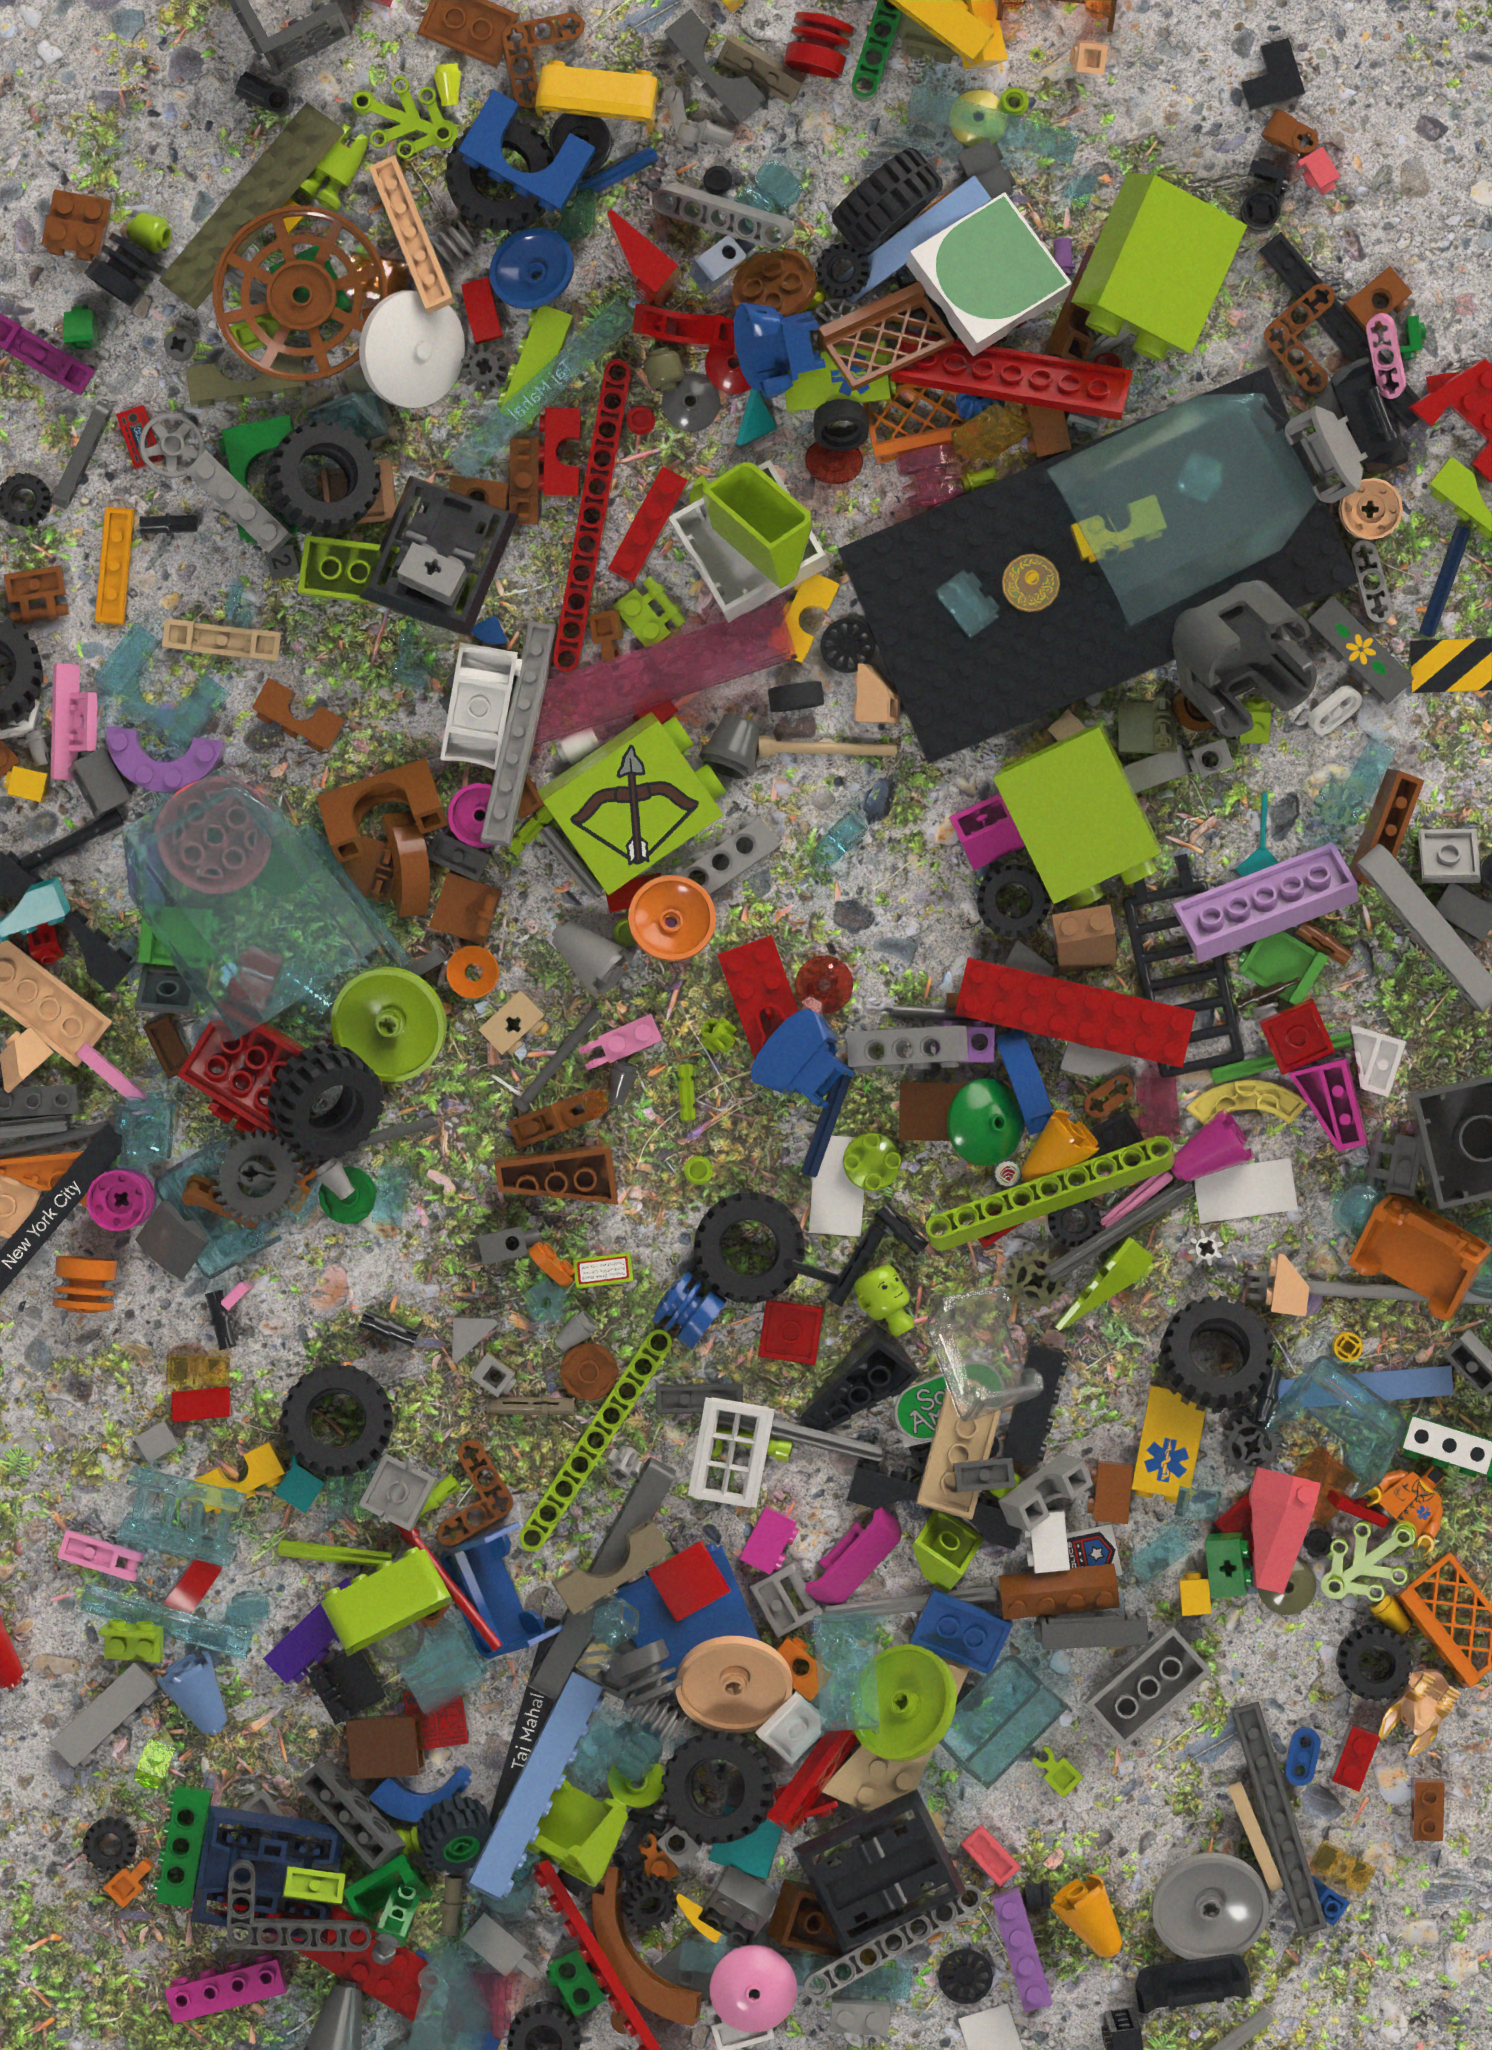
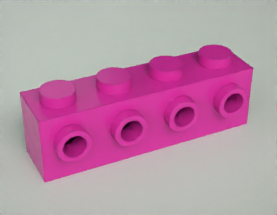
[164,1952,289,2024]

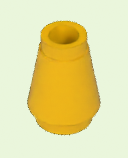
[1369,1592,1411,1635]

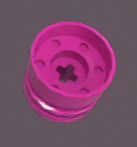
[86,1168,156,1231]

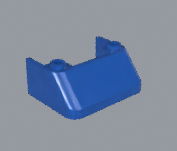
[440,1522,564,1659]

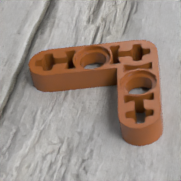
[501,13,584,109]
[1264,283,1336,393]
[437,1439,514,1546]

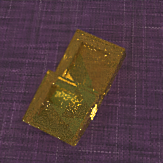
[166,1354,230,1387]
[1310,1840,1378,1895]

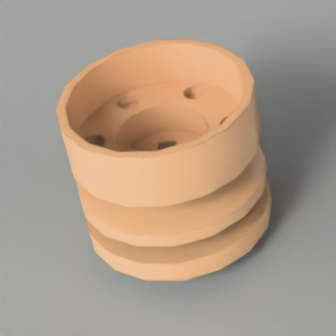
[1338,478,1403,540]

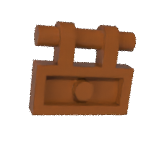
[3,565,70,625]

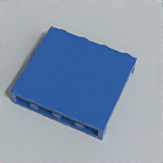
[615,1543,761,1682]

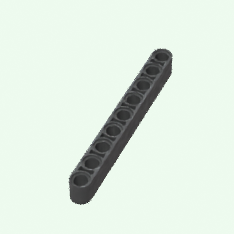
[528,1457,676,1700]

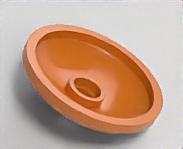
[628,875,716,961]

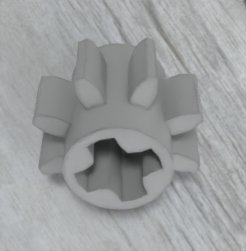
[604,1446,643,1482]

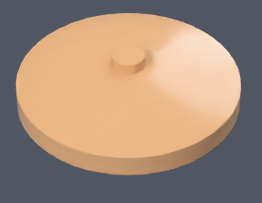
[675,1636,793,1733]

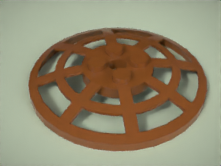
[213,206,388,382]

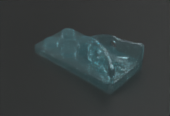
[813,1612,880,1737]

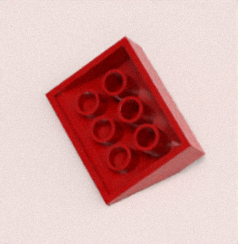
[607,209,682,308]
[177,999,306,1137]

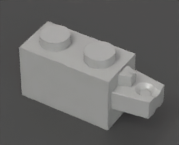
[462,1908,541,1979]

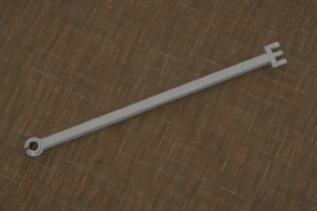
[1246,1270,1492,1305]

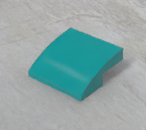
[708,1804,783,1879]

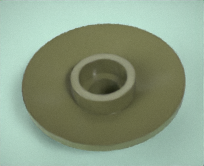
[1258,1559,1316,1615]

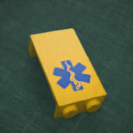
[1131,1384,1206,1504]

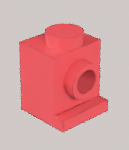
[1295,146,1340,196]

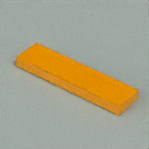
[94,507,135,626]

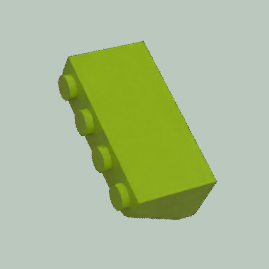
[701,462,813,589]
[321,1547,452,1657]

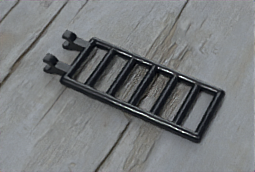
[1122,854,1245,1078]

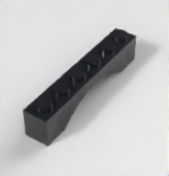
[0,850,135,993]
[847,1462,1021,1550]

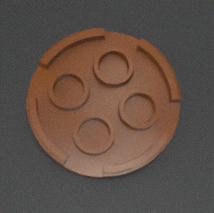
[732,248,817,317]

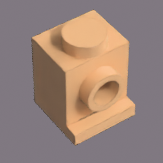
[1070,39,1108,75]

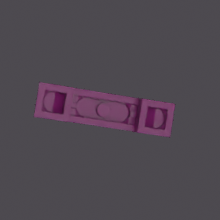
[0,313,96,396]

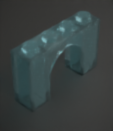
[94,622,231,750]

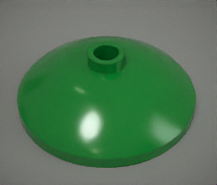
[947,1078,1024,1166]

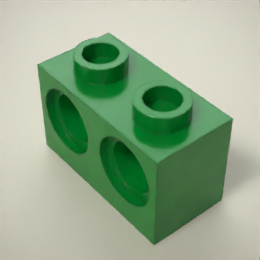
[546,1944,607,2017]

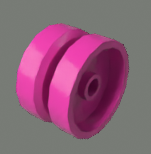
[448,783,495,849]

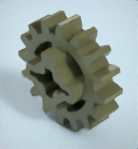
[1005,1248,1068,1312]

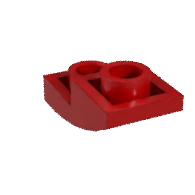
[461,277,504,345]
[163,1552,222,1619]

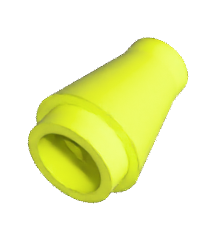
[433,63,461,106]

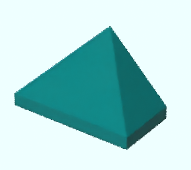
[735,388,777,448]

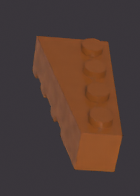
[494,1142,618,1205]

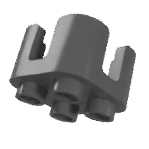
[1172,580,1317,737]

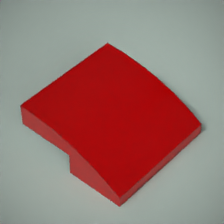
[647,1540,731,1622]

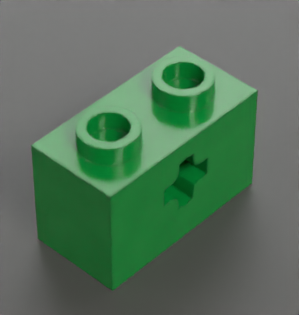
[1204,1532,1253,1598]

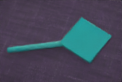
[1235,792,1279,877]
[275,1449,325,1514]

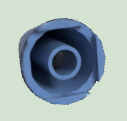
[157,1651,228,1735]

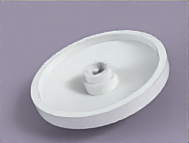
[359,290,465,408]

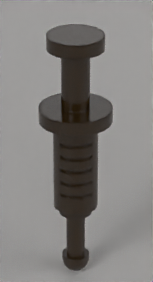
[1236,977,1301,1011]

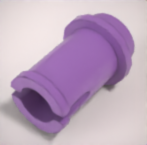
[1053,238,1076,276]

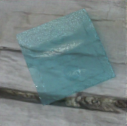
[326,1460,381,1520]

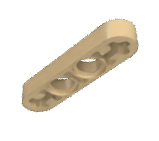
[1227,1781,1284,1892]

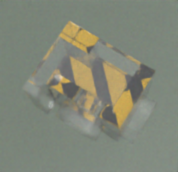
[575,1635,618,1683]

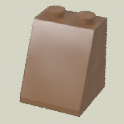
[1049,904,1117,974]

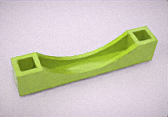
[1427,456,1492,540]

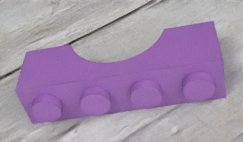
[991,1886,1052,2012]

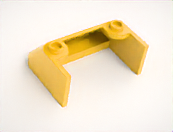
[535,60,659,133]

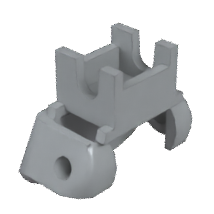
[1284,406,1368,503]

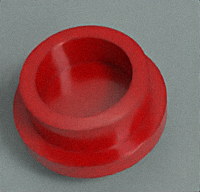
[626,406,655,435]

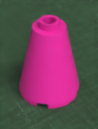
[1171,1109,1254,1182]

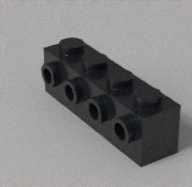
[1101,2007,1144,2050]

